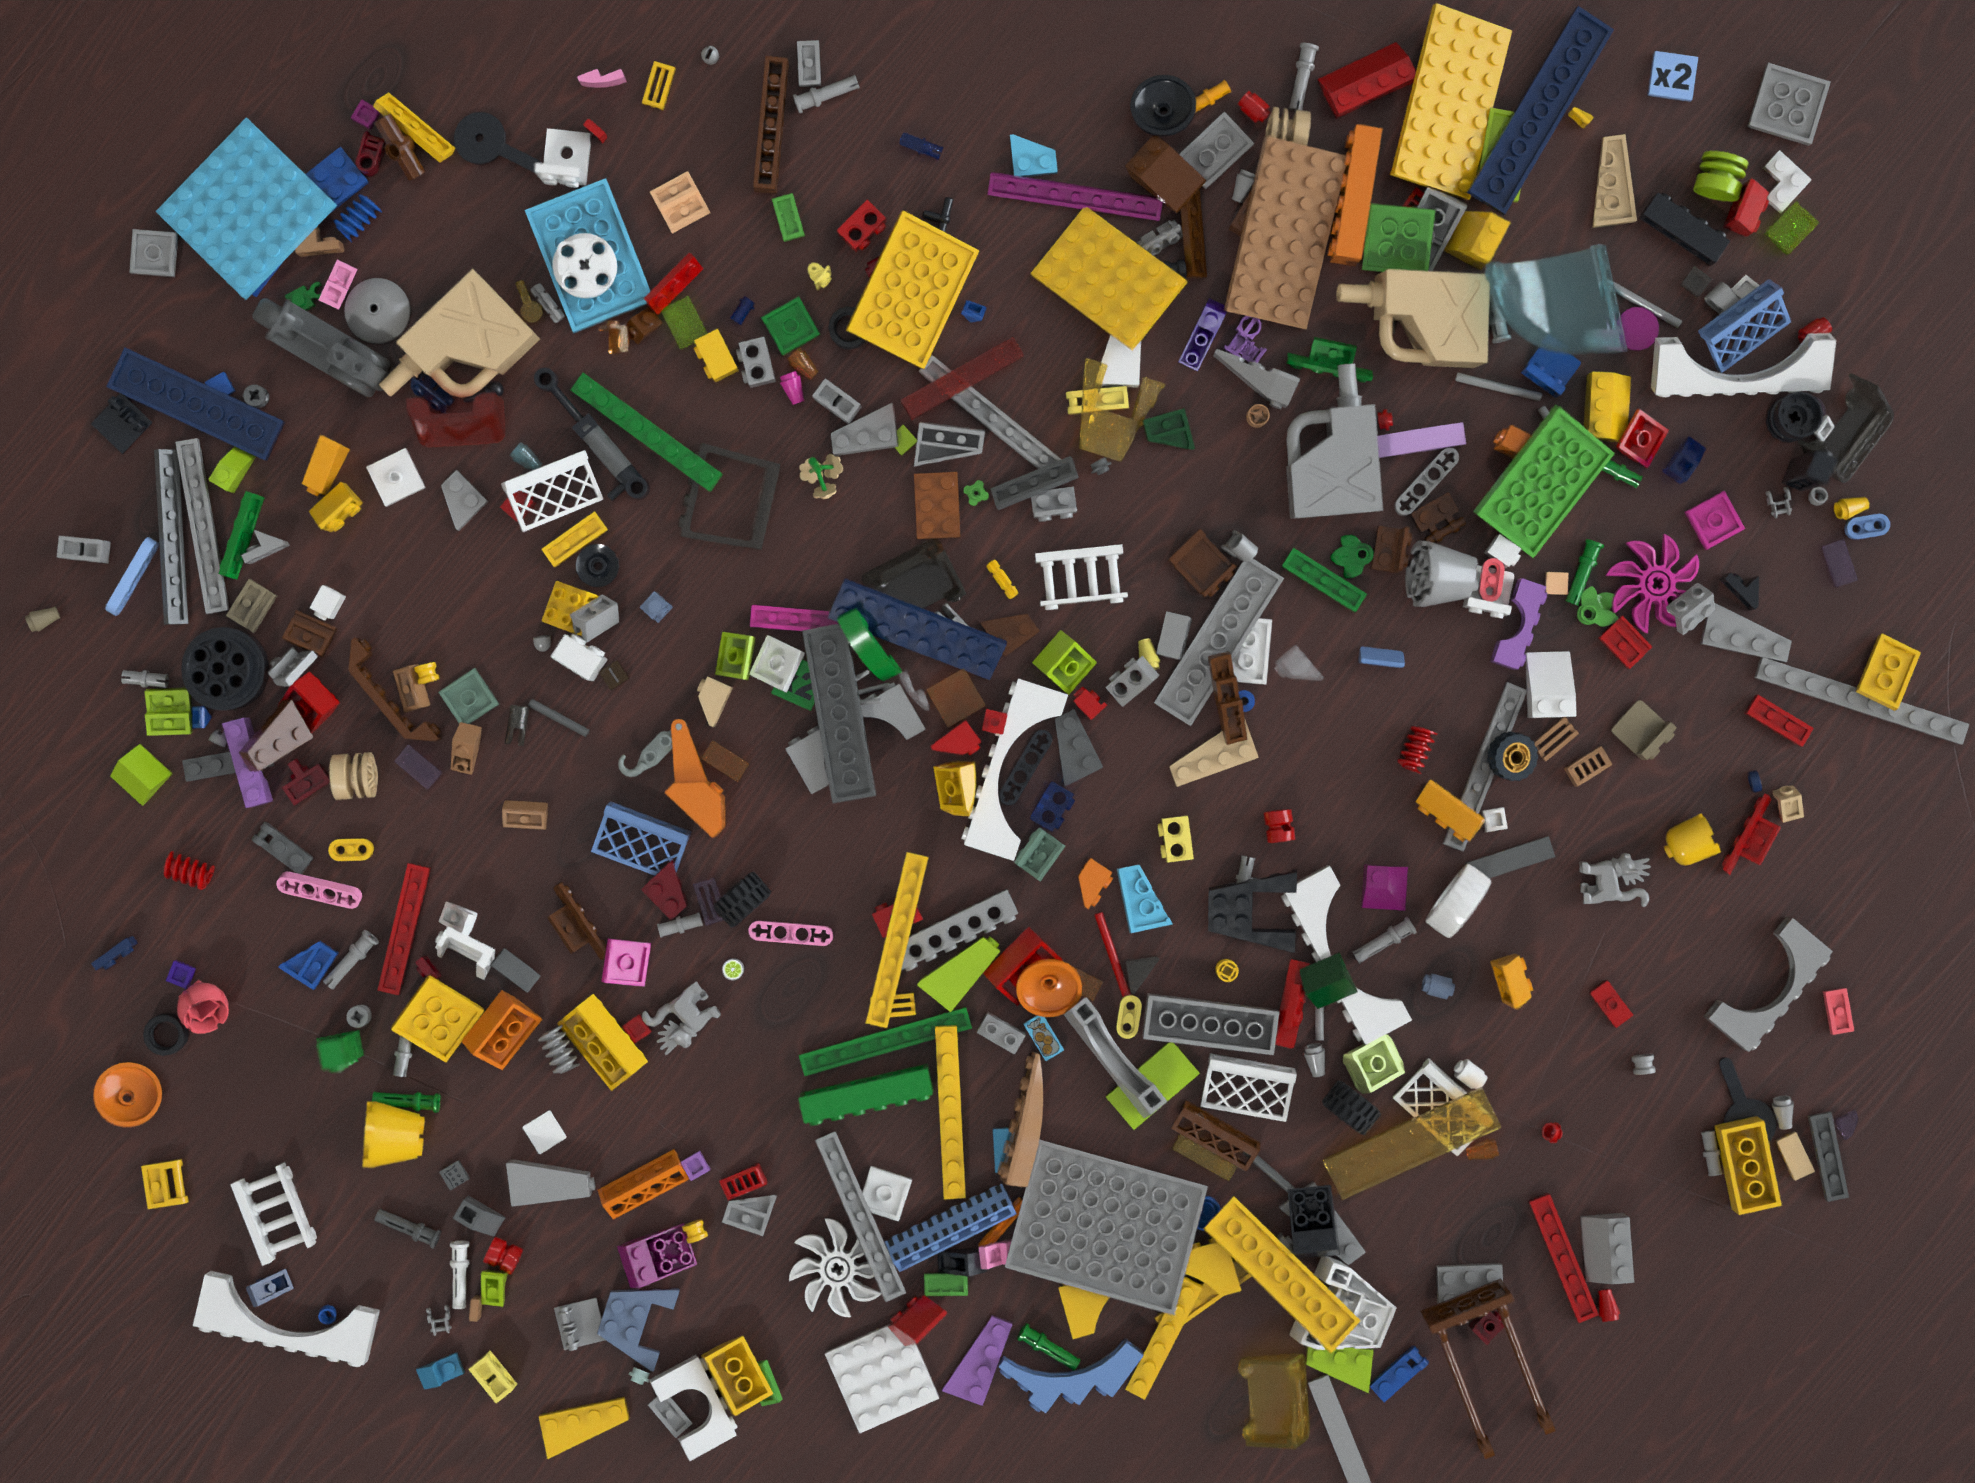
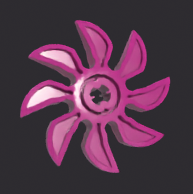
[1605,534,1699,633]

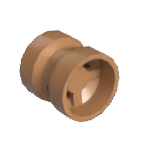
[1246,404,1270,428]

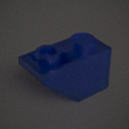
[1663,436,1706,484]

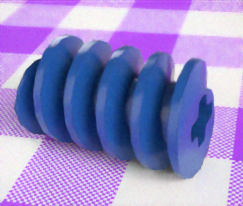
[334,194,382,242]

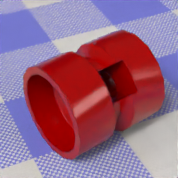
[1264,809,1295,843]
[483,1236,523,1275]

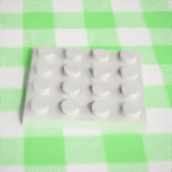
[825,1323,939,1433]

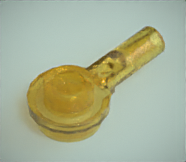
[515,280,543,323]

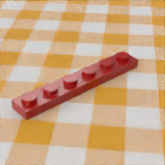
[378,863,431,995]
[1528,1193,1599,1323]

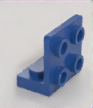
[1520,338,1581,398]

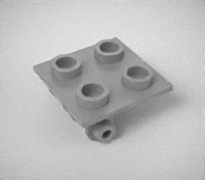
[554,1297,605,1351]

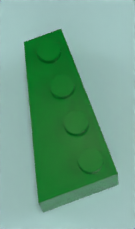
[316,1030,364,1072]

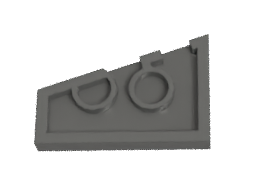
[1055,709,1103,787]

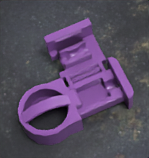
[1224,316,1267,363]

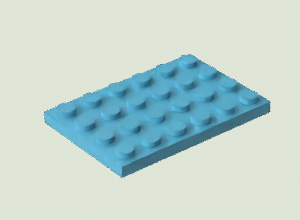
[525,178,651,333]

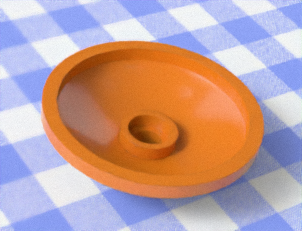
[1016,959,1082,1017]
[93,1062,162,1127]

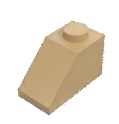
[697,676,733,727]

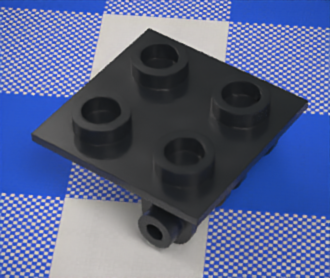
[91,393,153,454]

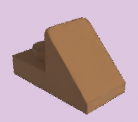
[295,227,344,257]

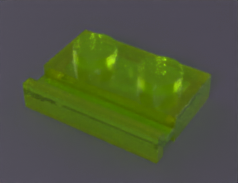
[1764,201,1819,255]
[661,296,708,349]

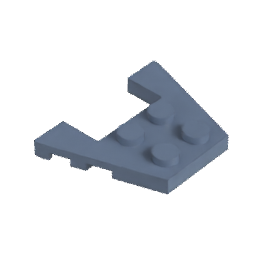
[597,1288,680,1372]

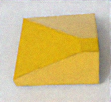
[1568,107,1594,128]

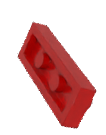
[643,253,703,315]
[1745,695,1814,747]

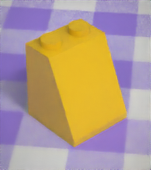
[1444,211,1510,270]

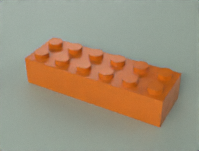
[1327,124,1382,266]

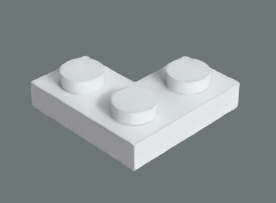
[1763,150,1812,213]

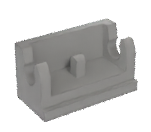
[570,594,619,642]
[1156,611,1192,660]

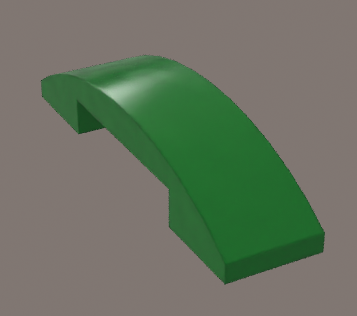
[837,608,902,682]

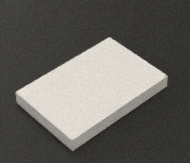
[1232,618,1272,685]

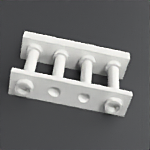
[1035,545,1128,610]
[230,1162,317,1266]

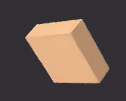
[1545,572,1568,595]

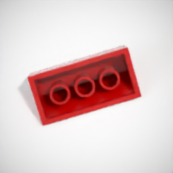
[1317,42,1416,119]

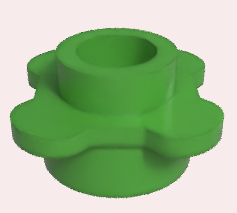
[964,480,989,506]

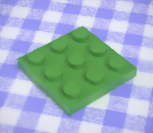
[1362,203,1436,272]

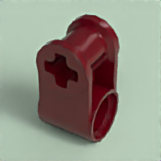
[356,131,386,177]

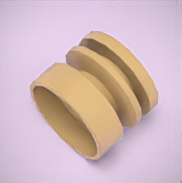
[1265,107,1311,146]
[330,752,378,800]

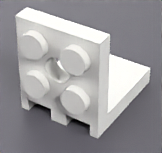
[535,128,592,188]

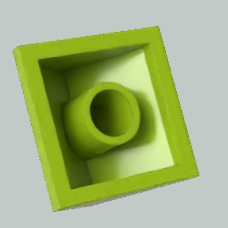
[715,632,756,680]
[110,744,173,806]

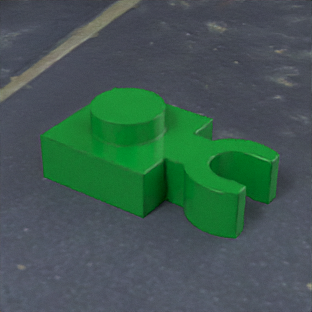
[285,282,322,311]

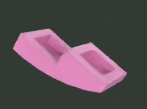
[577,69,627,88]
[319,259,358,310]
[979,1239,1012,1269]

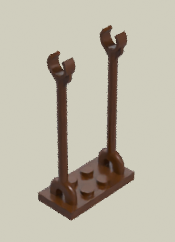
[1420,1278,1556,1459]

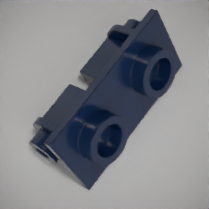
[411,373,455,414]

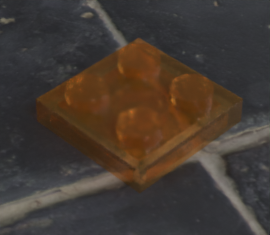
[927,668,986,727]

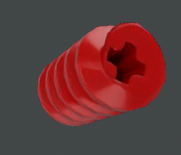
[1397,726,1438,774]
[164,851,215,890]

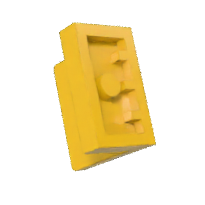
[542,581,599,636]

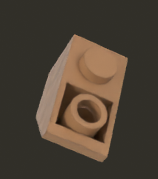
[451,722,482,775]

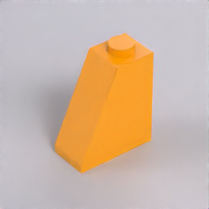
[302,435,350,497]

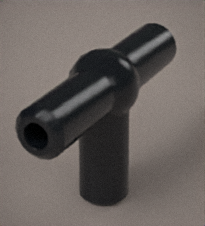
[922,197,953,232]

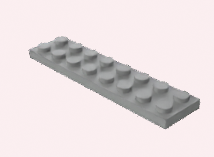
[1154,559,1284,726]

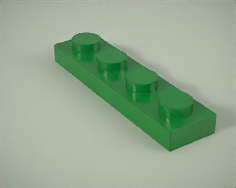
[218,491,265,579]
[1281,548,1367,613]

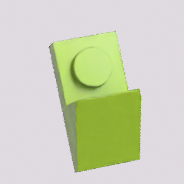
[481,1270,508,1307]

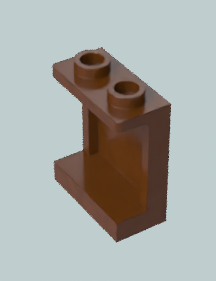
[1167,529,1236,598]

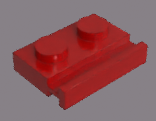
[1598,616,1653,669]

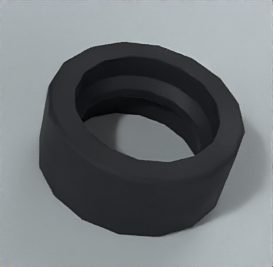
[828,306,866,350]
[143,1013,189,1056]

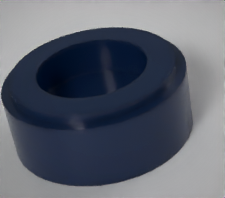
[1747,770,1762,793]

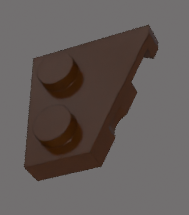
[980,614,1040,657]

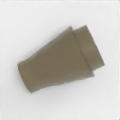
[25,606,61,632]

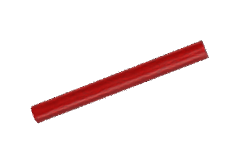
[1094,912,1130,997]

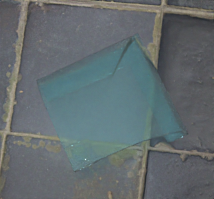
[1485,244,1628,354]

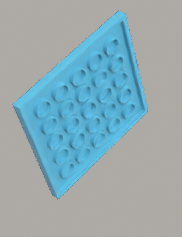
[156,117,337,300]

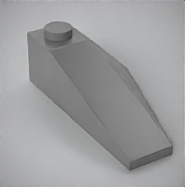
[1417,187,1467,272]

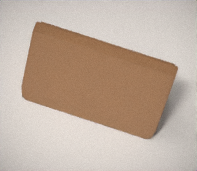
[393,664,430,713]
[502,800,548,830]

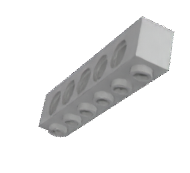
[901,889,1018,971]

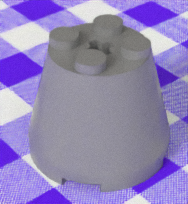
[1405,541,1479,607]

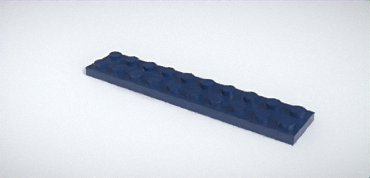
[1467,6,1614,216]

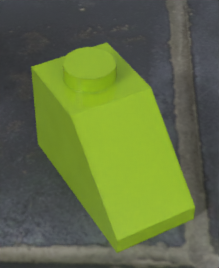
[208,447,256,493]

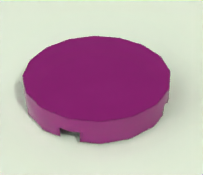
[1614,307,1659,351]

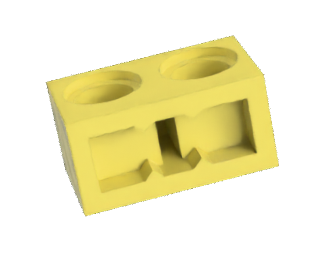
[1158,815,1194,862]
[469,1350,517,1403]

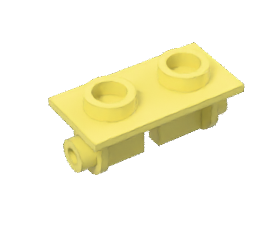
[808,263,832,291]

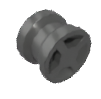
[243,384,269,408]

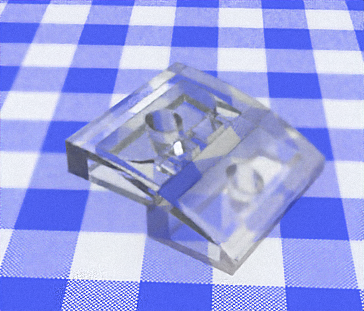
[899,671,931,711]

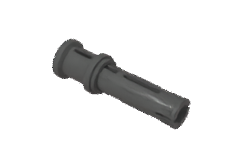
[374,1208,442,1249]

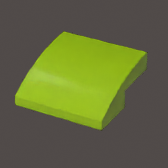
[145,688,192,736]

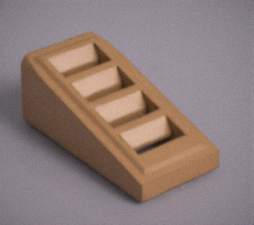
[1564,746,1613,787]

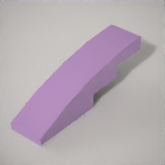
[1377,422,1466,458]

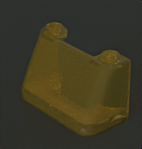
[1238,1353,1310,1449]

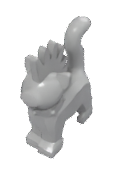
[1579,853,1651,907]
[642,982,721,1055]

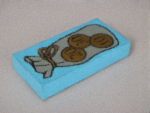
[1023,1015,1064,1061]

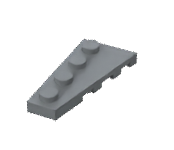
[1700,603,1792,663]

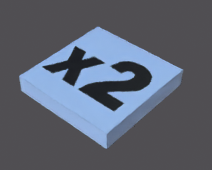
[1647,51,1698,102]

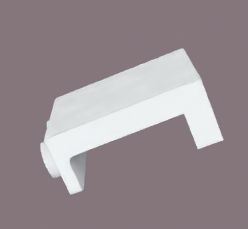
[435,926,495,980]

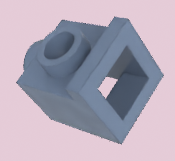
[640,591,673,623]

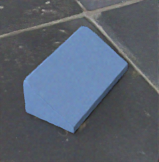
[1358,647,1405,668]

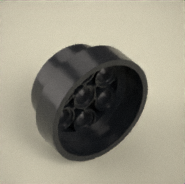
[181,627,270,711]

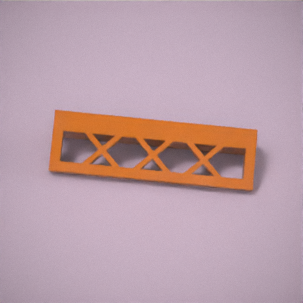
[598,1149,689,1220]

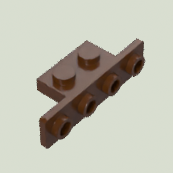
[547,882,607,960]

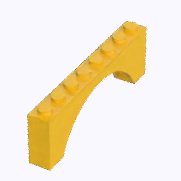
[1059,1238,1241,1339]

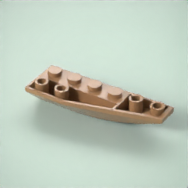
[997,1051,1043,1187]

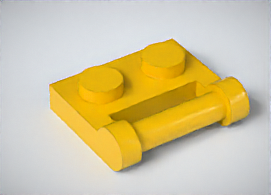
[141,1159,189,1209]

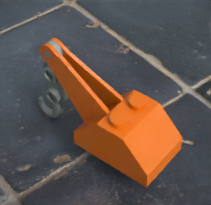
[618,719,726,838]

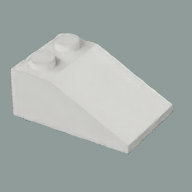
[1526,651,1576,718]

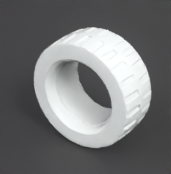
[1426,864,1491,938]

